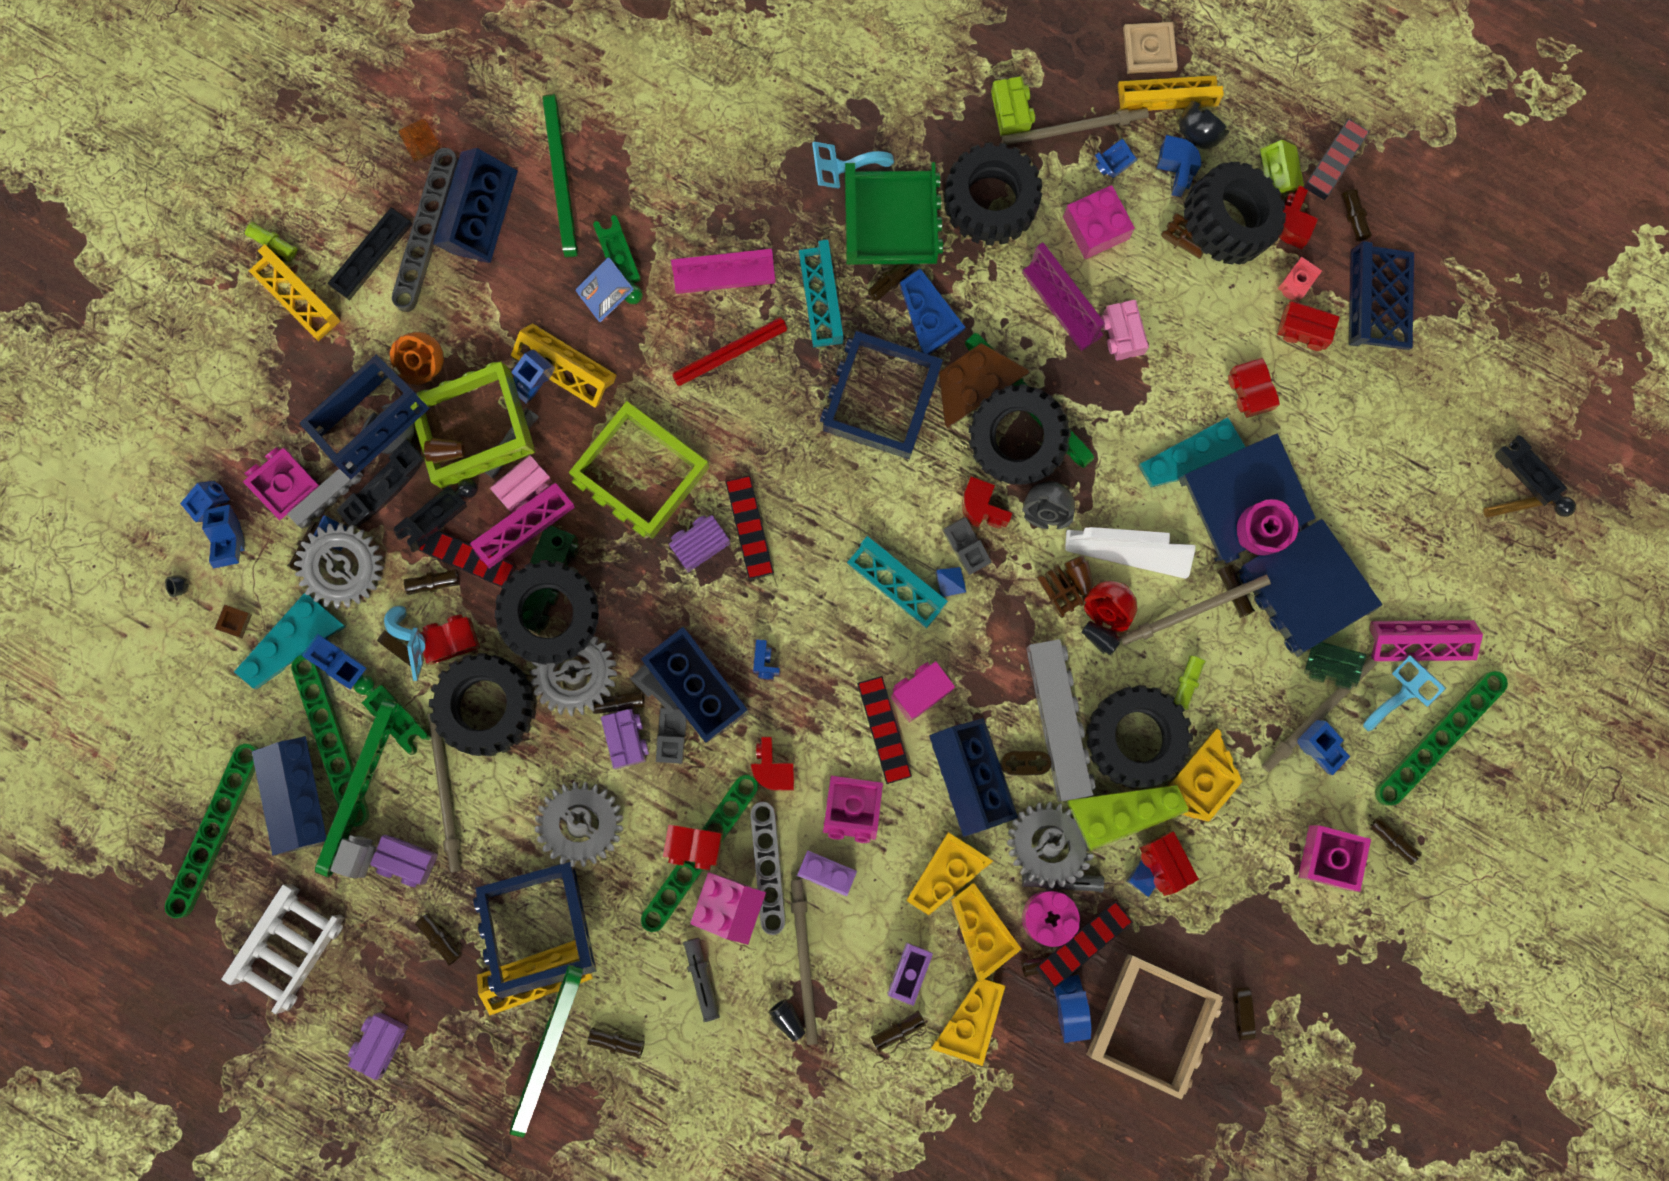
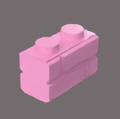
[1101,300,1149,361]
[490,455,553,513]

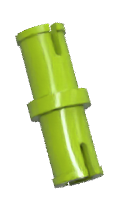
[245,222,298,262]
[1173,655,1206,710]

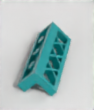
[799,240,843,348]
[847,536,948,629]

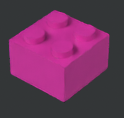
[1063,185,1135,260]
[891,661,955,723]
[1298,825,1371,892]
[690,872,766,945]

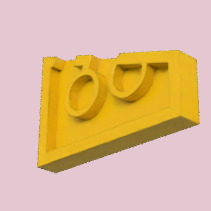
[906,832,993,915]
[951,883,1022,982]
[931,979,1006,1066]

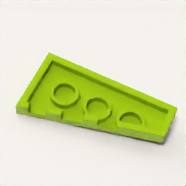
[1067,785,1189,851]

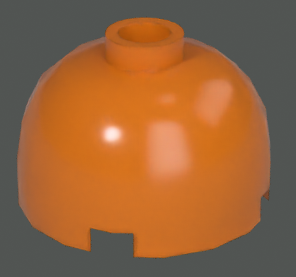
[390,332,444,385]

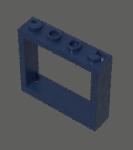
[820,331,943,460]
[299,354,430,480]
[473,862,597,998]

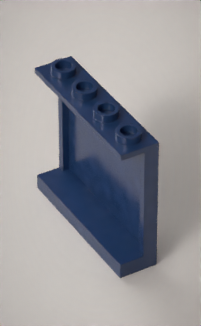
[1178,433,1315,563]
[1239,519,1383,658]

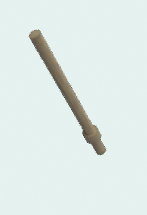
[1002,108,1149,145]
[1120,575,1271,646]
[1261,657,1376,773]
[428,714,461,873]
[790,880,818,1045]

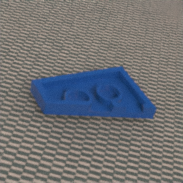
[900,269,965,355]

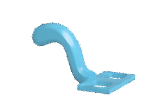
[812,141,894,188]
[384,606,425,681]
[1363,655,1446,731]

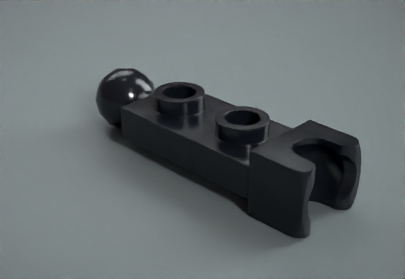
[1495,435,1576,517]
[394,478,478,552]

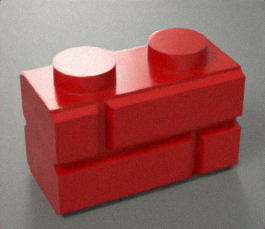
[1277,301,1340,351]
[1139,831,1199,896]

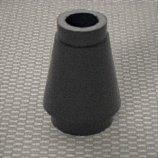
[1081,621,1122,656]
[768,999,805,1042]

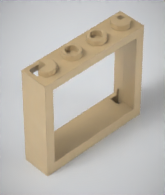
[1086,954,1223,1100]

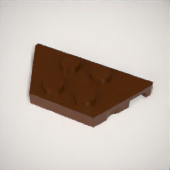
[939,343,1030,428]

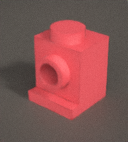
[1278,257,1322,303]

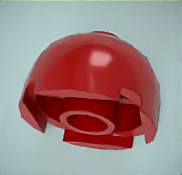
[1084,581,1138,632]

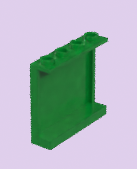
[845,162,943,265]

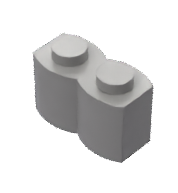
[330,835,377,879]

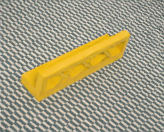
[1118,75,1224,111]
[248,244,340,341]
[511,323,617,408]
[477,940,593,1015]

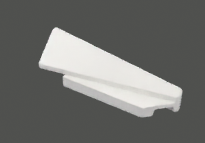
[1065,527,1195,579]

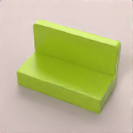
[1260,140,1304,194]

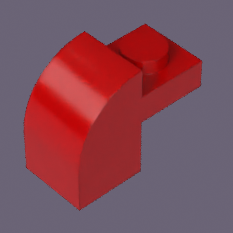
[1279,185,1318,249]
[962,477,1012,529]
[751,737,794,791]

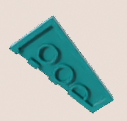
[1138,417,1245,488]
[234,593,346,690]

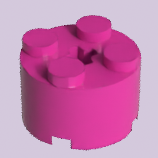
[1237,499,1298,555]
[1022,891,1080,947]

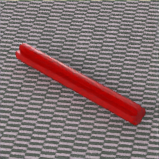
[672,318,787,386]

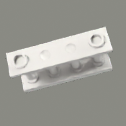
[221,884,345,1014]

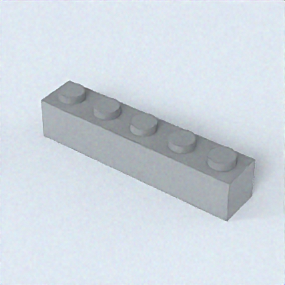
[287,462,364,529]

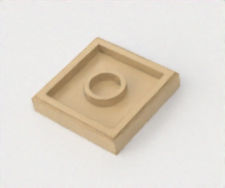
[1123,22,1178,74]

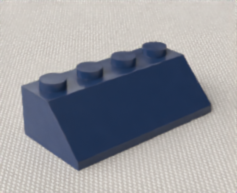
[433,148,518,263]
[641,627,749,743]
[929,718,1018,837]
[252,736,327,856]

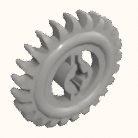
[294,523,384,609]
[530,637,617,716]
[535,781,623,867]
[1007,802,1094,888]

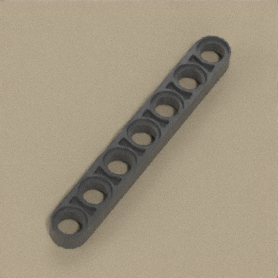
[391,148,458,312]

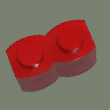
[1228,358,1280,418]
[420,614,480,665]
[662,824,723,870]

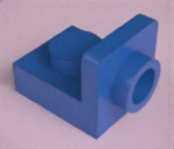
[180,481,230,523]
[753,639,780,680]

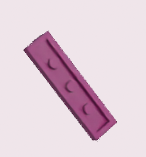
[671,249,776,294]
[470,483,575,569]
[1369,620,1483,661]

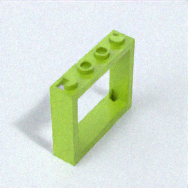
[410,362,536,489]
[569,401,709,539]

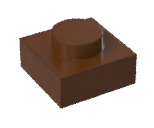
[214,604,252,638]

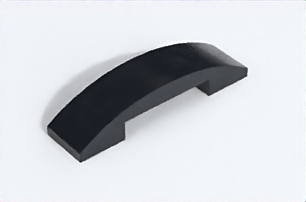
[336,439,425,529]

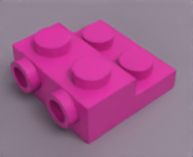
[243,447,320,521]
[823,776,883,843]

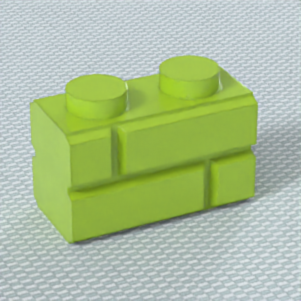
[991,76,1035,137]

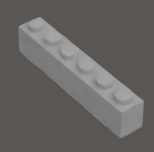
[1026,639,1095,802]

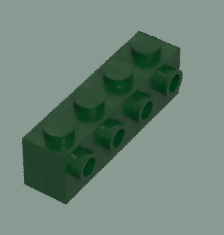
[522,526,580,635]

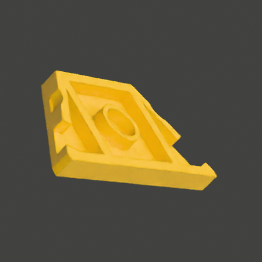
[1166,728,1243,822]

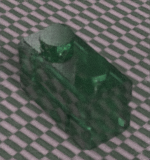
[1304,642,1366,690]

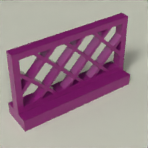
[1022,242,1105,351]

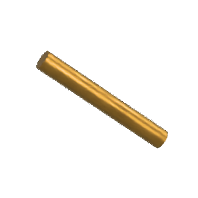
[1483,497,1553,518]

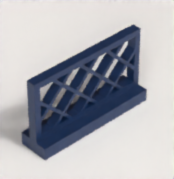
[1349,241,1414,350]

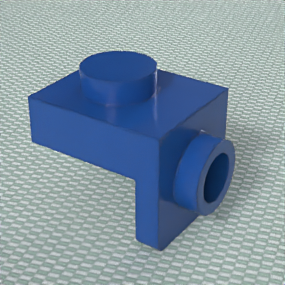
[1095,138,1138,179]

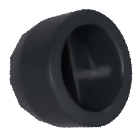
[165,575,189,597]

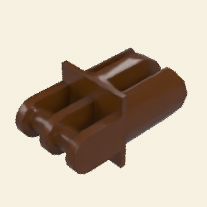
[1161,213,1203,259]
[1036,564,1084,618]

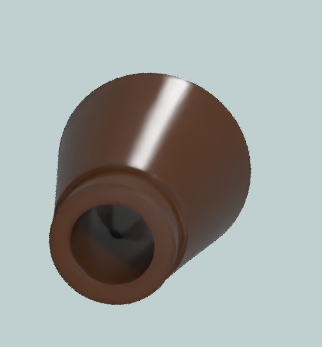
[424,438,465,464]
[1064,555,1094,596]

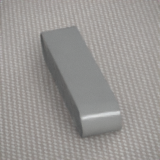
[751,802,785,935]

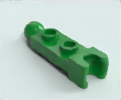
[593,215,643,305]
[353,674,431,755]

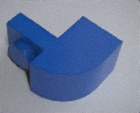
[1157,135,1201,197]
[511,349,555,403]
[202,505,245,569]
[302,634,366,690]
[1297,720,1350,775]
[1053,975,1091,1043]

